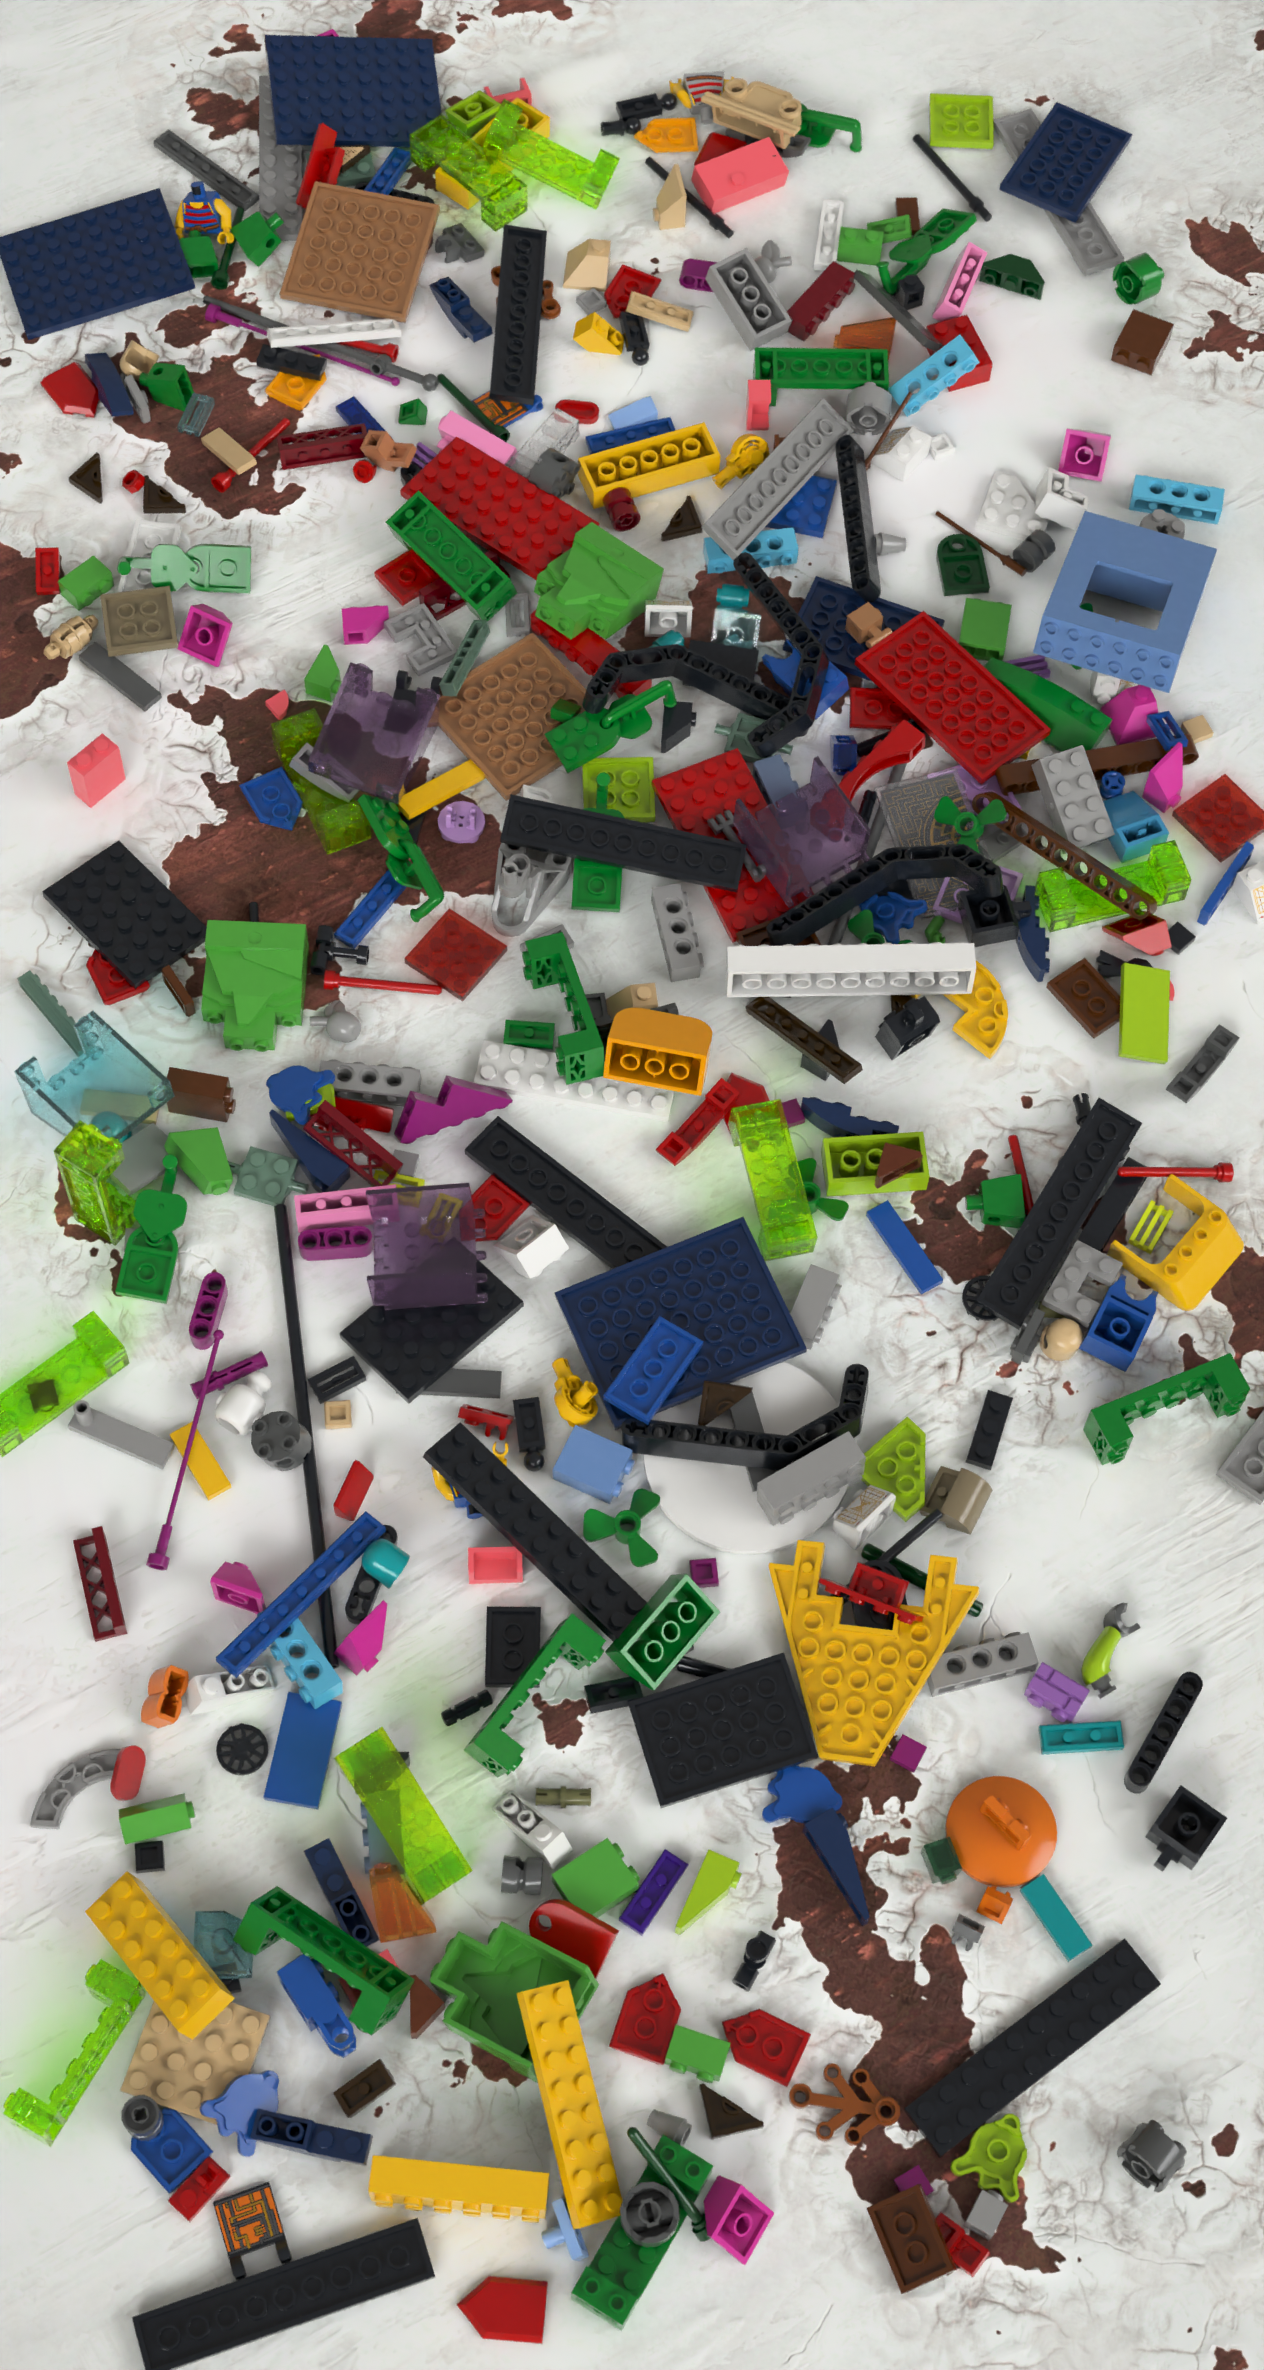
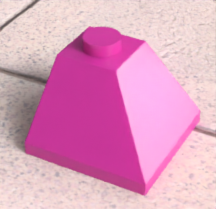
[1058,429,1111,482]
[177,604,233,667]
[1100,685,1158,745]
[1142,742,1183,813]
[210,1561,266,1614]
[334,1600,387,1676]
[704,2175,774,2265]

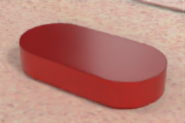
[555,400,599,424]
[110,1745,146,1801]

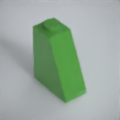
[164,1127,233,1195]

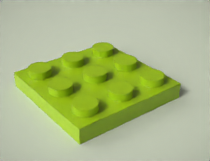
[929,93,994,149]
[582,757,655,822]

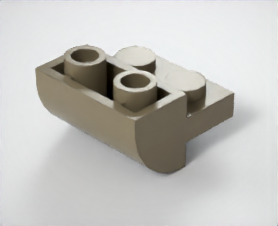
[919,1466,992,1535]

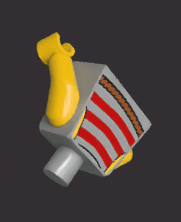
[669,71,734,124]

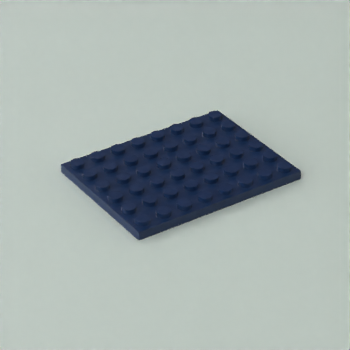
[264,35,446,148]
[0,188,196,340]
[554,1217,807,1430]

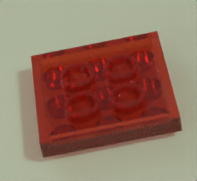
[1172,774,1264,863]
[404,908,507,1001]

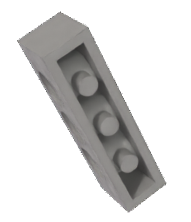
[651,883,704,982]
[319,1060,421,1106]
[927,1632,1039,1697]

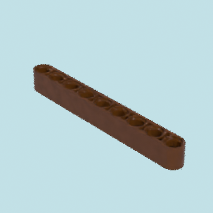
[995,734,1199,796]
[972,791,1157,919]

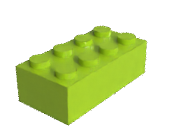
[821,1132,930,1197]

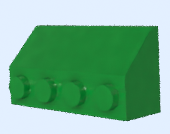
[605,1574,721,1690]

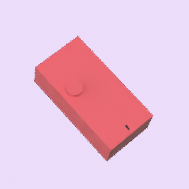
[691,137,789,214]

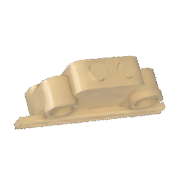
[701,78,802,149]

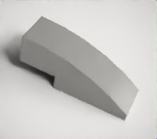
[289,743,364,803]

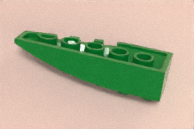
[984,657,1113,752]

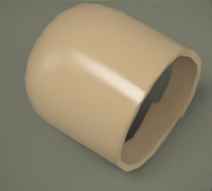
[119,340,160,381]
[1039,1318,1083,1361]

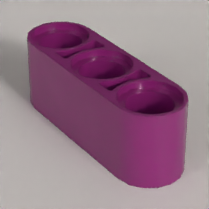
[679,259,718,292]
[298,1226,373,1261]
[189,1272,228,1350]

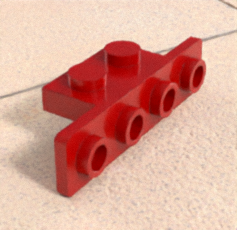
[296,123,345,210]
[310,1096,394,1133]
[818,1562,924,1625]

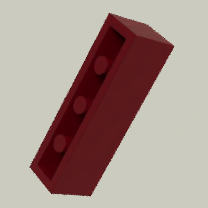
[787,261,855,341]

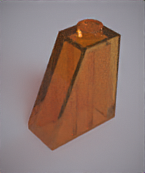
[833,317,896,362]
[368,1862,436,1943]

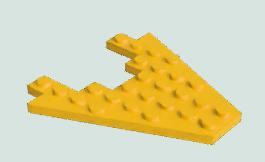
[769,1540,980,1766]

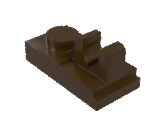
[333,2059,396,2118]

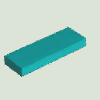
[1038,1721,1124,1755]
[1020,1874,1092,1962]

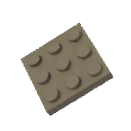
[100,586,179,657]

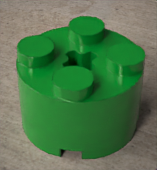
[1113,253,1164,305]

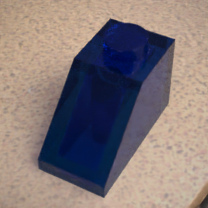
[830,735,857,776]

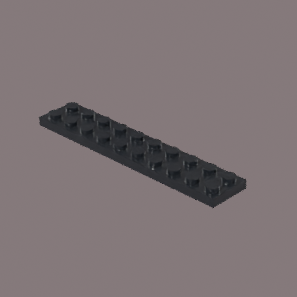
[489,224,547,405]
[500,795,747,893]
[975,1098,1142,1330]
[465,1116,667,1269]
[423,1422,647,1642]
[904,1938,1161,2158]
[132,2218,436,2370]

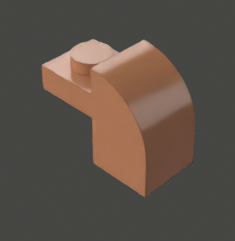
[360,430,417,472]

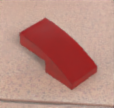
[936,2212,990,2278]

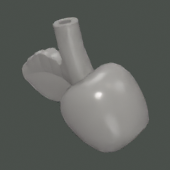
[754,240,792,284]
[310,1000,361,1043]

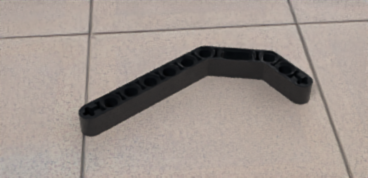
[733,552,829,758]
[582,644,808,737]
[766,844,1004,946]
[621,1364,869,1470]

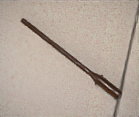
[865,392,913,472]
[935,511,1027,576]

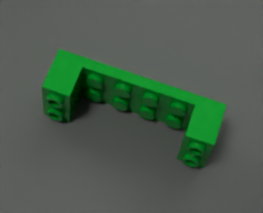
[753,347,889,406]
[386,490,518,622]
[522,932,604,1085]
[1083,1353,1250,1465]
[464,1613,606,1778]
[233,1886,415,2036]
[571,2135,713,2331]

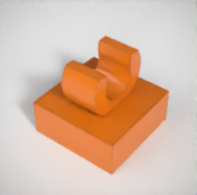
[976,1886,1013,1924]

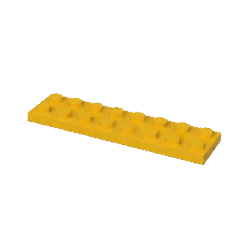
[516,1980,623,2230]

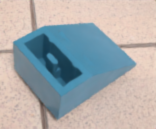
[1103,791,1169,863]

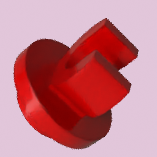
[353,460,377,483]

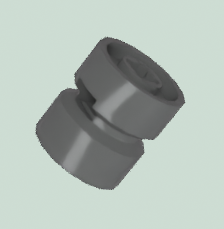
[1012,530,1056,573]
[501,1855,543,1895]
[121,2095,164,2141]

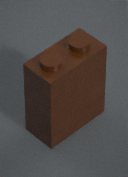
[1111,309,1174,375]
[163,1067,236,1122]

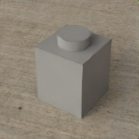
[963,2189,1008,2241]

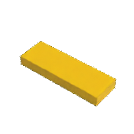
[169,1421,232,1501]

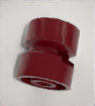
[603,488,641,531]

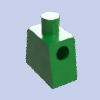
[230,212,284,267]
[179,230,218,278]
[139,363,195,412]
[965,1174,1025,1228]

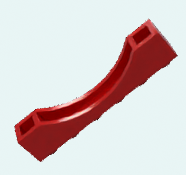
[809,719,926,841]

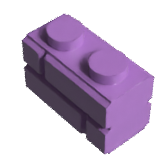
[1024,1662,1090,1723]

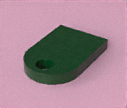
[936,534,990,596]

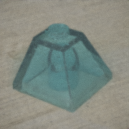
[711,605,762,650]
[194,1911,253,1979]

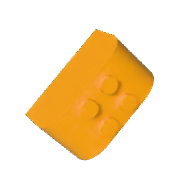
[603,1008,712,1096]

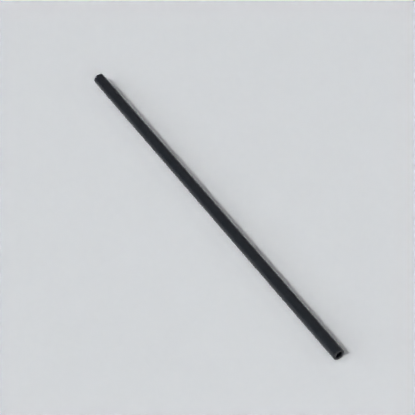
[274,1204,339,1669]

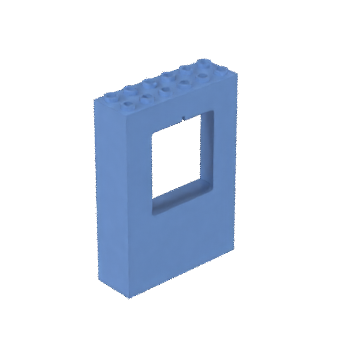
[1033,511,1217,693]

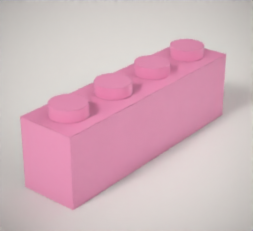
[932,242,987,322]
[294,1184,400,1233]

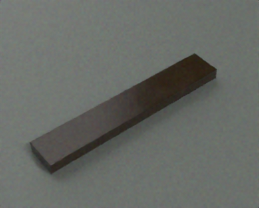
[745,997,863,1084]

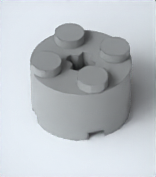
[846,382,892,435]
[1140,509,1185,539]

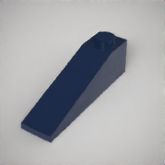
[269,1109,351,1193]
[803,1808,870,1927]

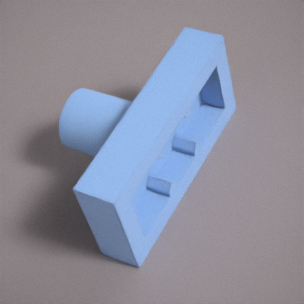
[541,2198,589,2261]

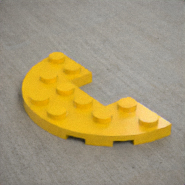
[910,961,1008,1059]

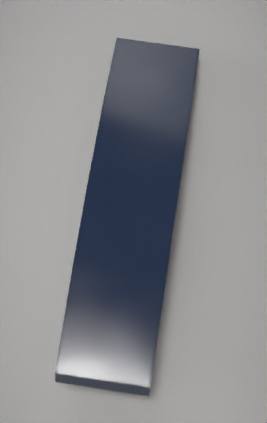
[85,352,134,417]

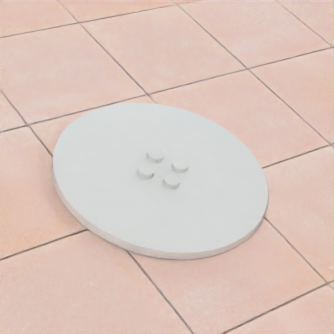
[643,1362,849,1555]

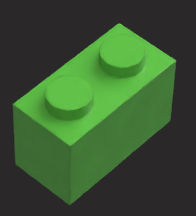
[837,227,884,266]
[58,555,114,611]
[665,2025,731,2083]

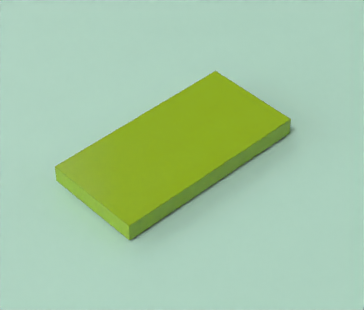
[1118,963,1170,1064]

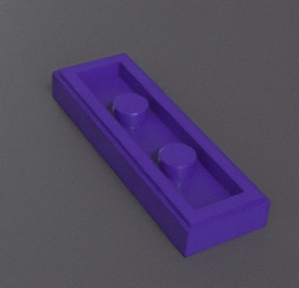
[619,1849,688,1936]

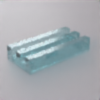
[177,393,215,437]

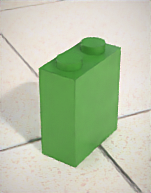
[959,598,1012,661]
[551,1838,640,1918]

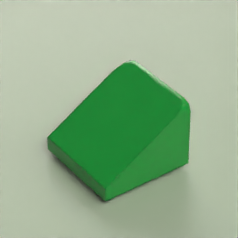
[398,398,427,425]
[550,698,581,723]

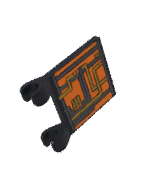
[213,2182,292,2280]

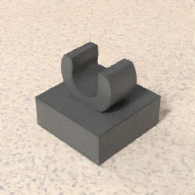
[952,1914,985,1951]

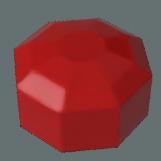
[122,470,145,494]

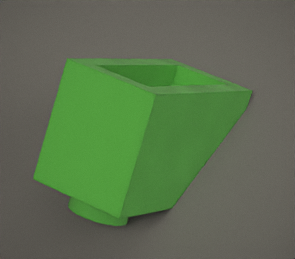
[304,644,343,702]

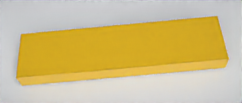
[395,759,485,820]

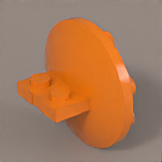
[945,1776,1057,1888]

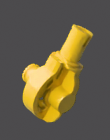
[712,434,769,489]
[552,1358,598,1427]

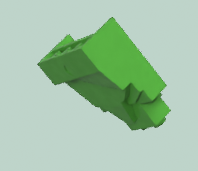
[534,522,664,639]
[201,920,309,1052]
[429,1921,599,2083]

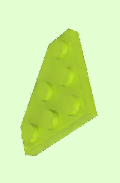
[861,1417,926,1522]

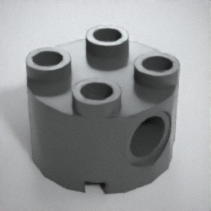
[529,448,580,499]
[251,1411,311,1471]
[1117,2120,1187,2192]
[620,2182,679,2247]

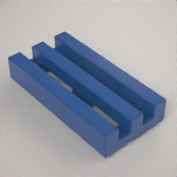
[1146,711,1188,751]

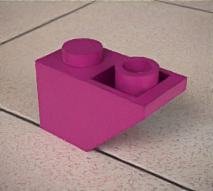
[342,605,389,645]

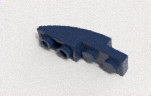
[430,276,493,342]
[1016,885,1050,982]
[801,1097,899,1137]
[303,1838,380,1947]
[250,2109,373,2166]

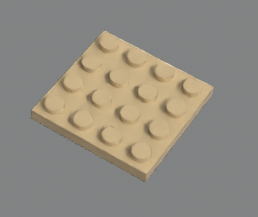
[120,2001,271,2125]

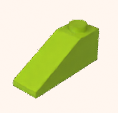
[675,1849,742,1935]

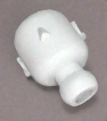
[215,1371,271,1436]

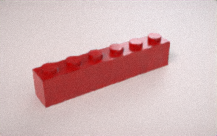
[531,610,652,698]

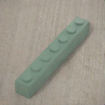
[439,620,490,697]
[17,971,93,1060]

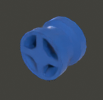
[1099,771,1125,800]

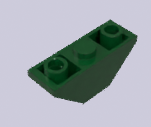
[979,254,1045,300]

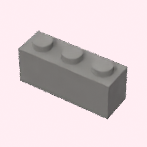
[790,1264,842,1350]

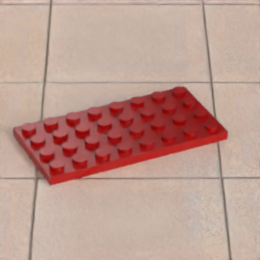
[400,437,600,580]
[855,611,1051,785]
[651,748,814,943]

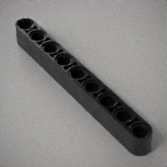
[835,435,881,603]

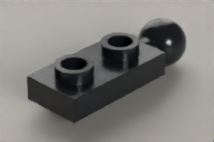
[616,93,677,123]
[619,312,650,366]
[513,1397,546,1472]

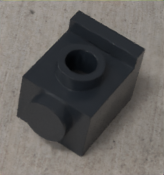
[893,275,925,310]

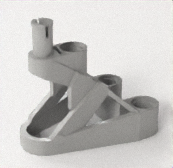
[491,843,571,937]

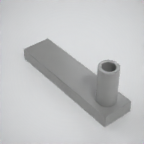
[68,1400,175,1469]

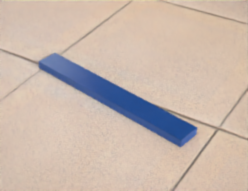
[216,1511,386,1678]

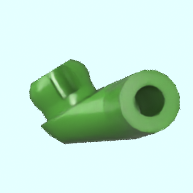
[925,915,946,944]

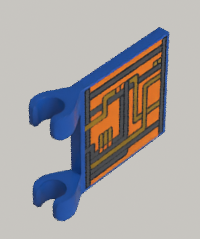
[471,391,543,428]

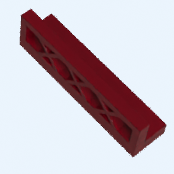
[276,423,367,470]
[419,550,510,621]
[303,1100,403,1187]
[73,1526,127,1642]

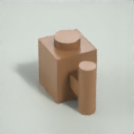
[845,602,893,649]

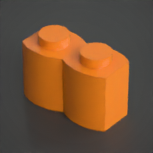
[141,1665,189,1728]

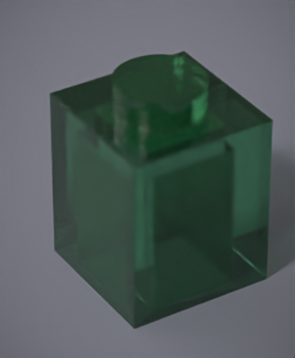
[921,1837,962,1885]

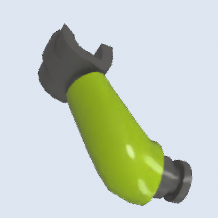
[1081,1603,1141,1699]

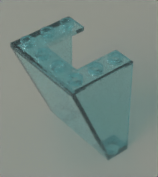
[14,1011,175,1158]

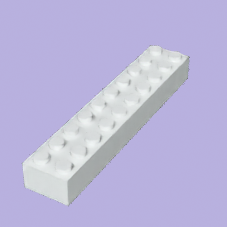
[726,942,976,997]

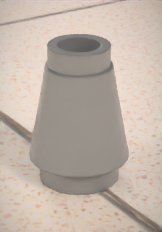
[874,532,906,555]
[647,2109,692,2146]

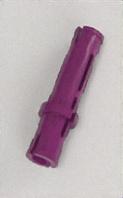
[190,1351,268,1399]

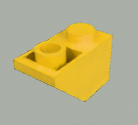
[573,312,624,355]

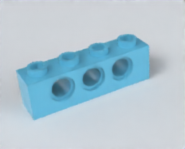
[888,334,979,417]
[1129,475,1225,524]
[703,527,798,574]
[257,1611,343,1709]

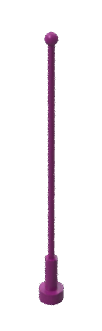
[205,303,400,386]
[146,1330,224,1570]

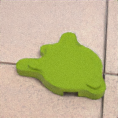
[950,2114,1027,2203]

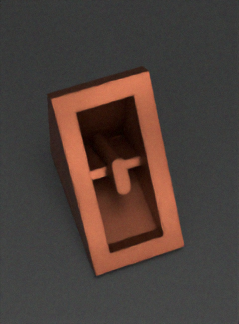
[874,1143,923,1189]
[410,1975,445,2039]

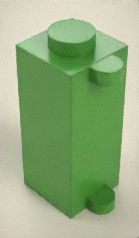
[119,1793,195,1845]

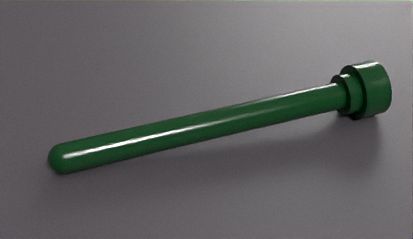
[211,207,244,290]
[437,374,510,442]
[627,2127,710,2242]

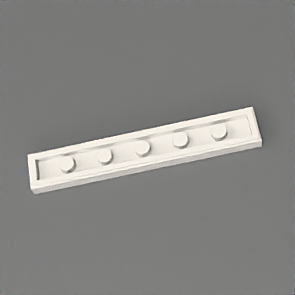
[267,319,401,348]

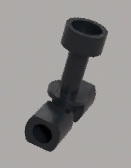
[310,925,369,975]
[732,1931,776,1991]

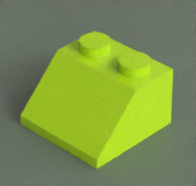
[445,90,502,140]

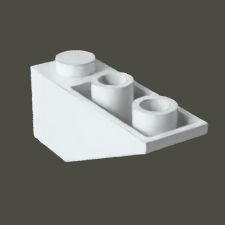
[184,1664,275,1715]
[492,1790,573,1869]

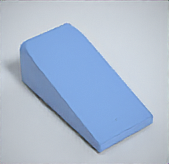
[608,396,658,430]

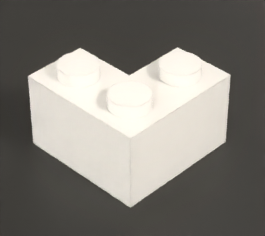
[1035,467,1088,530]

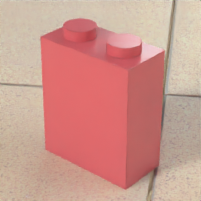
[67,733,126,808]

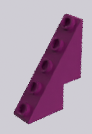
[394,1075,513,1144]

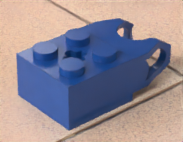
[762,638,849,720]
[1079,1274,1158,1372]
[277,1954,356,2058]

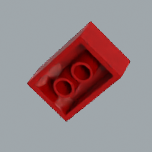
[926,315,993,392]

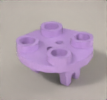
[438,801,485,843]

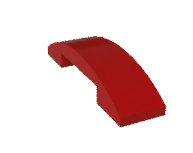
[656,1078,740,1166]

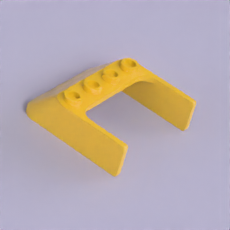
[1107,1174,1244,1311]

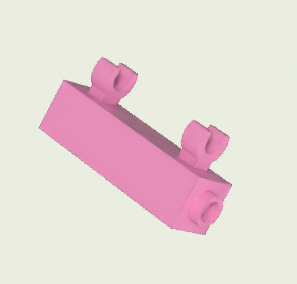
[437,410,519,469]

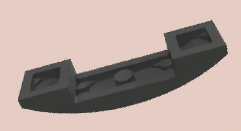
[725,128,811,158]
[1166,1024,1240,1103]

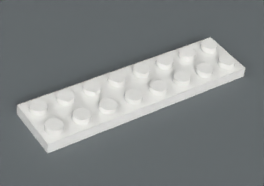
[473,1040,675,1122]

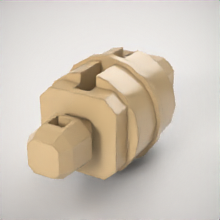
[44,615,99,660]

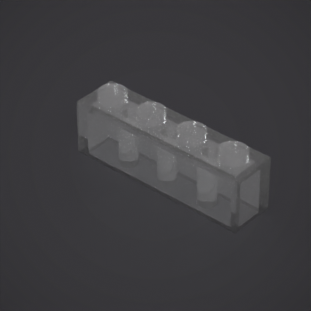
[505,408,580,480]

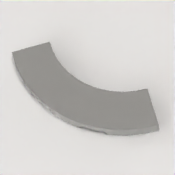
[30,1749,121,1829]

